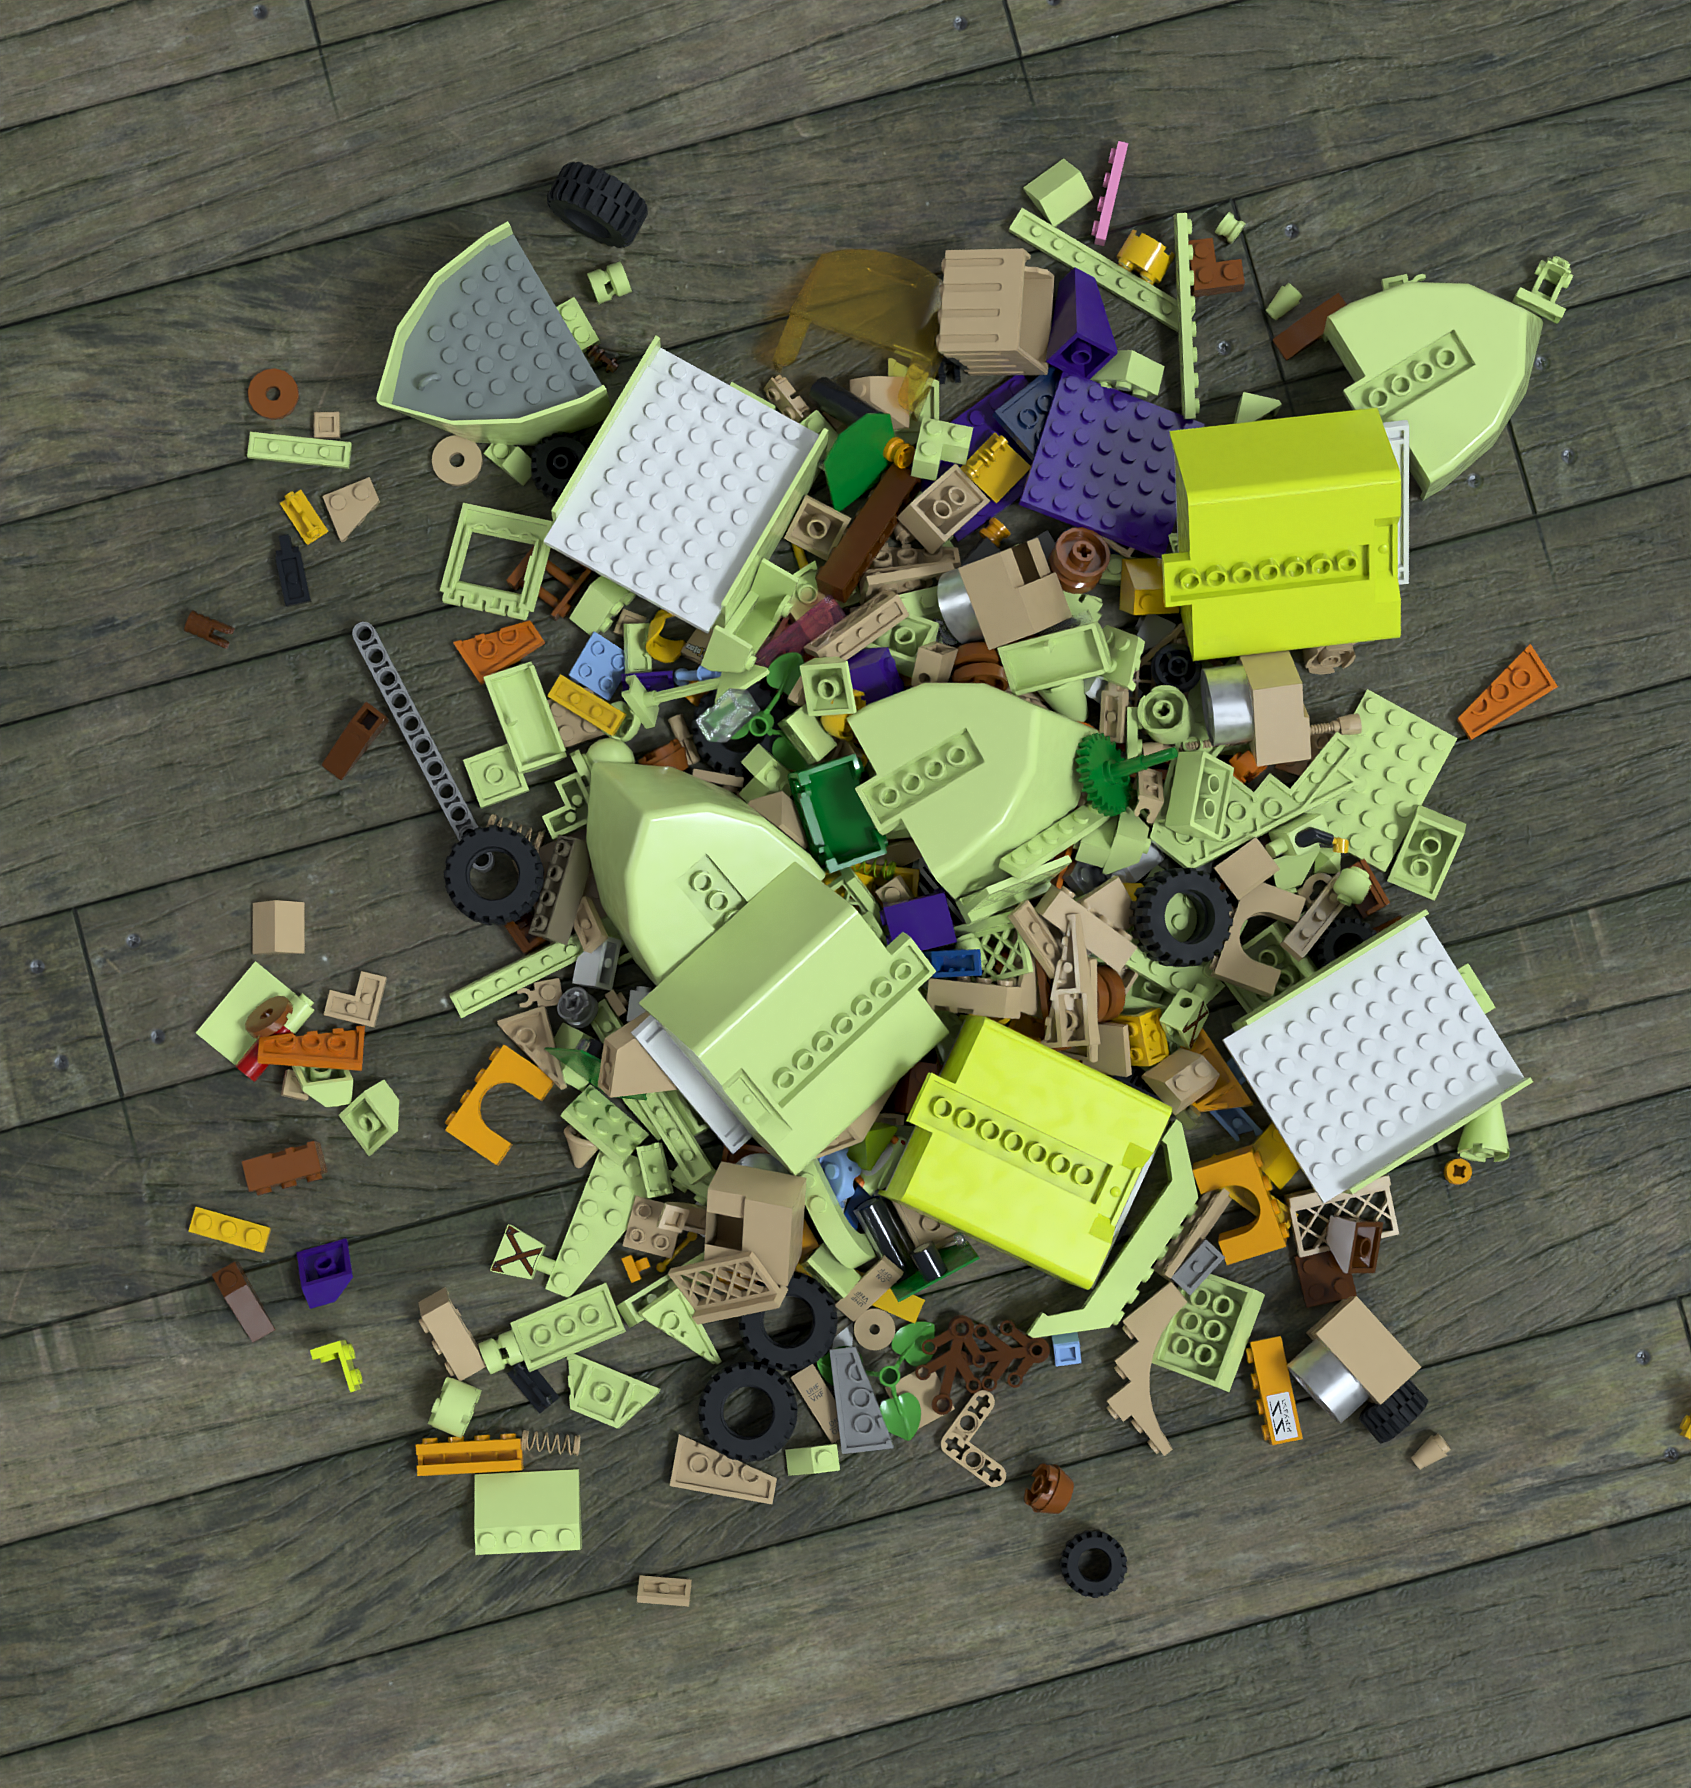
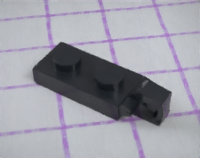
[275,534,312,607]

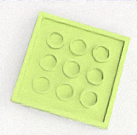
[1124,870,1248,1004]

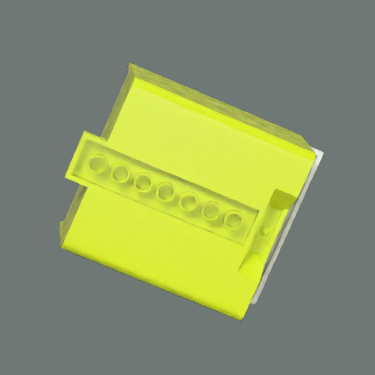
[1162,408,1409,661]
[877,1015,1172,1290]

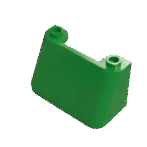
[787,754,888,873]

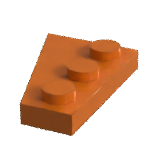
[453,620,545,685]

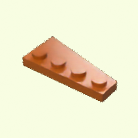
[1456,644,1558,741]
[257,1025,365,1071]

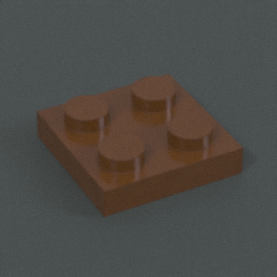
[1294,1250,1357,1308]

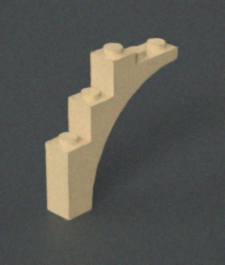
[1106,1281,1188,1456]

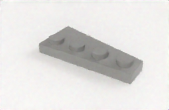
[830,1346,894,1454]

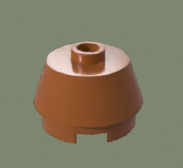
[637,738,689,771]
[1024,1463,1074,1514]

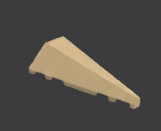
[1041,914,1101,1048]

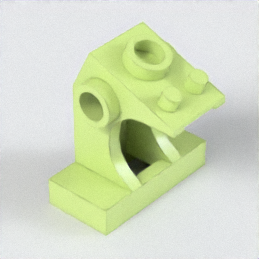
[1512,256,1573,324]

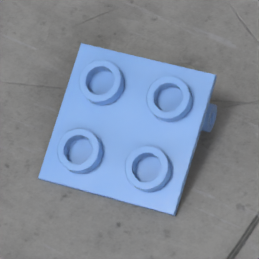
[568,631,625,701]

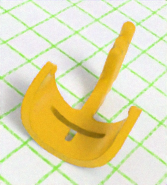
[646,609,686,663]

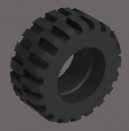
[547,161,648,248]
[692,681,788,779]
[444,825,544,926]
[1129,867,1233,967]
[738,1272,838,1371]
[698,1361,798,1462]

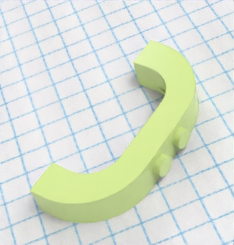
[790,1157,876,1269]

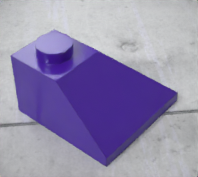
[297,1238,353,1309]

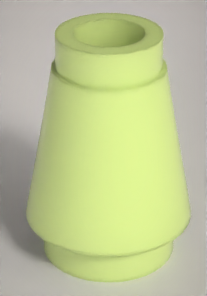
[1265,283,1303,321]

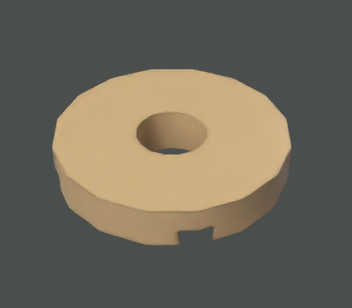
[432,435,483,487]

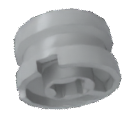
[557,987,599,1028]

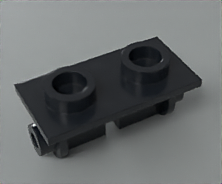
[507,1361,560,1414]

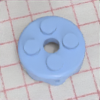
[818,1148,861,1208]

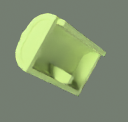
[997,621,1111,696]
[483,662,567,774]

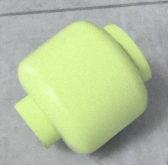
[1333,866,1372,906]

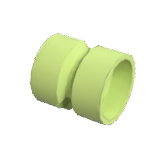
[587,261,632,304]
[478,1330,524,1374]

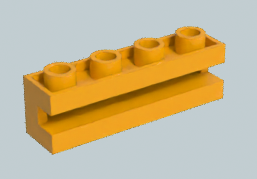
[416,1433,524,1476]

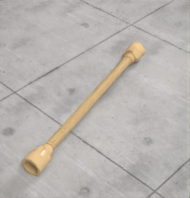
[1142,713,1362,756]

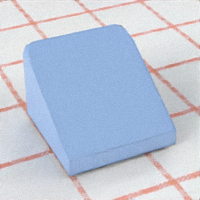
[1052,1332,1081,1366]

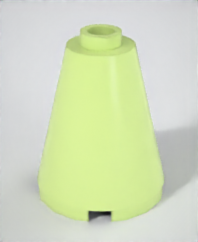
[1037,679,1089,722]
[1457,1102,1510,1162]

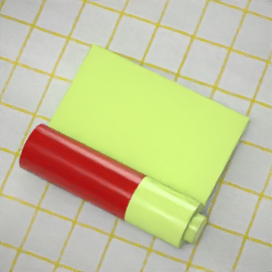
[196,961,315,1082]

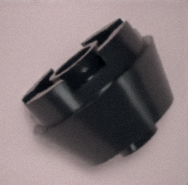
[1151,643,1202,693]

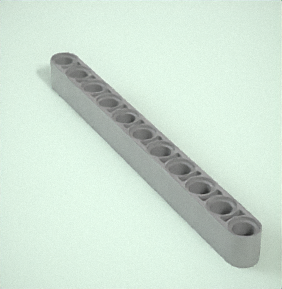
[352,622,495,873]

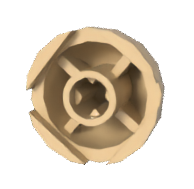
[1303,643,1356,675]

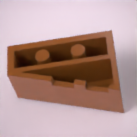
[242,1141,328,1196]

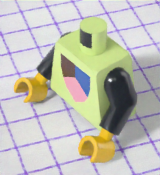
[1266,813,1349,858]

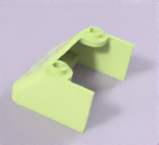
[701,558,799,673]

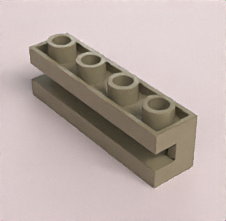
[529,835,591,945]

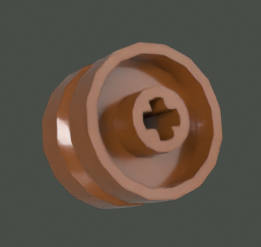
[1047,527,1111,594]
[951,642,1008,691]
[1097,964,1125,1022]

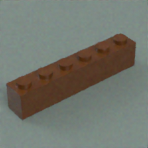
[815,462,922,604]

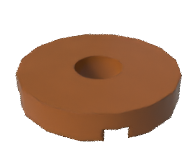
[248,368,299,420]
[245,996,293,1039]

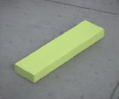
[247,432,352,469]

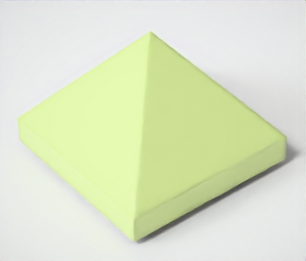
[1314,848,1341,874]

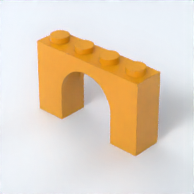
[445,1045,555,1166]
[1192,1144,1290,1265]

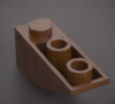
[322,701,389,781]

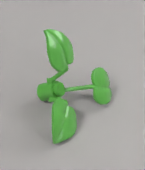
[702,652,813,771]
[817,1322,935,1441]

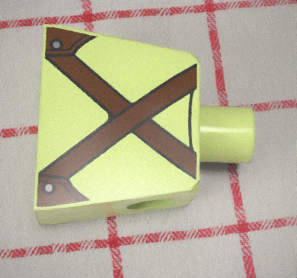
[1159,983,1210,1050]
[490,1224,556,1280]

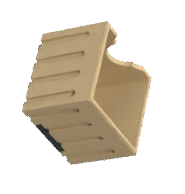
[936,248,1054,376]

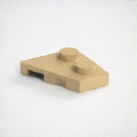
[322,477,380,542]

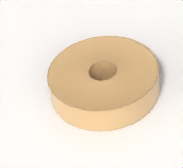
[854,1309,895,1350]

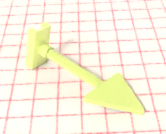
[621,664,770,729]

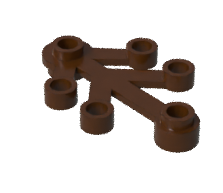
[915,1315,988,1415]
[956,1320,1050,1391]

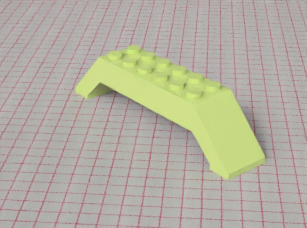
[1026,1119,1199,1338]

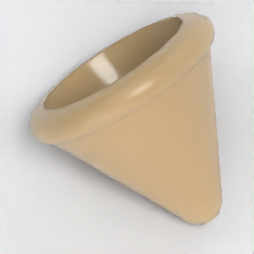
[564,1125,599,1168]

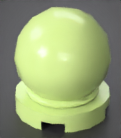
[570,737,635,796]

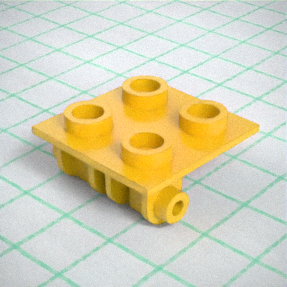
[960,433,1031,504]

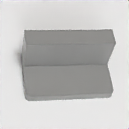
[1171,1239,1225,1296]

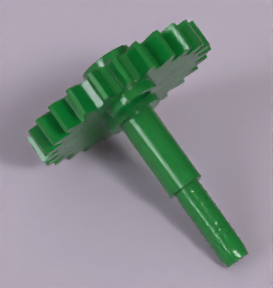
[1075,733,1178,817]

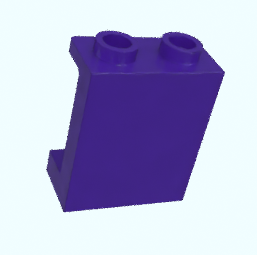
[879,887,957,951]

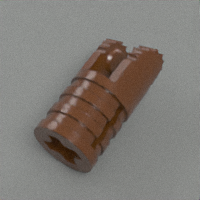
[184,610,235,649]

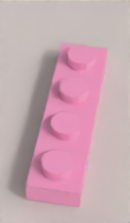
[1091,141,1128,246]

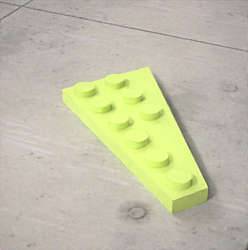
[545,1150,674,1298]

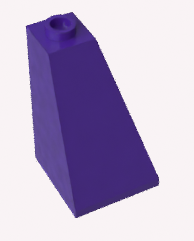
[1046,267,1118,380]

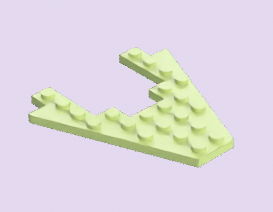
[1149,656,1361,869]

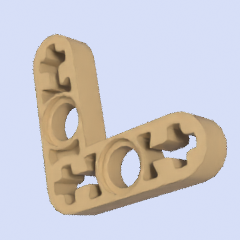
[941,1390,1006,1487]

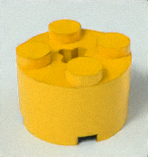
[1116,230,1175,285]

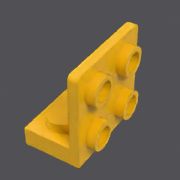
[1104,1008,1170,1067]

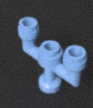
[673,665,722,686]

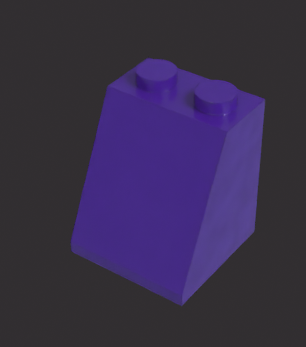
[846,647,905,705]

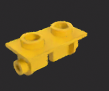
[280,490,329,545]

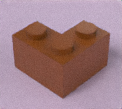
[1188,238,1245,297]

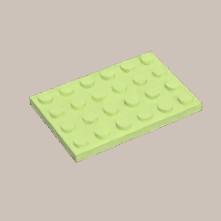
[1307,689,1457,873]

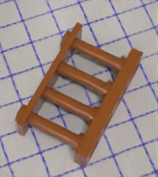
[506,545,595,621]

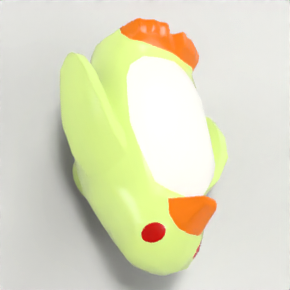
[854,1135,908,1196]

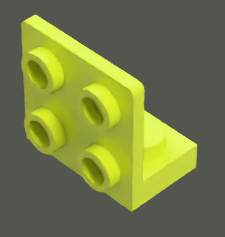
[310,1340,363,1392]

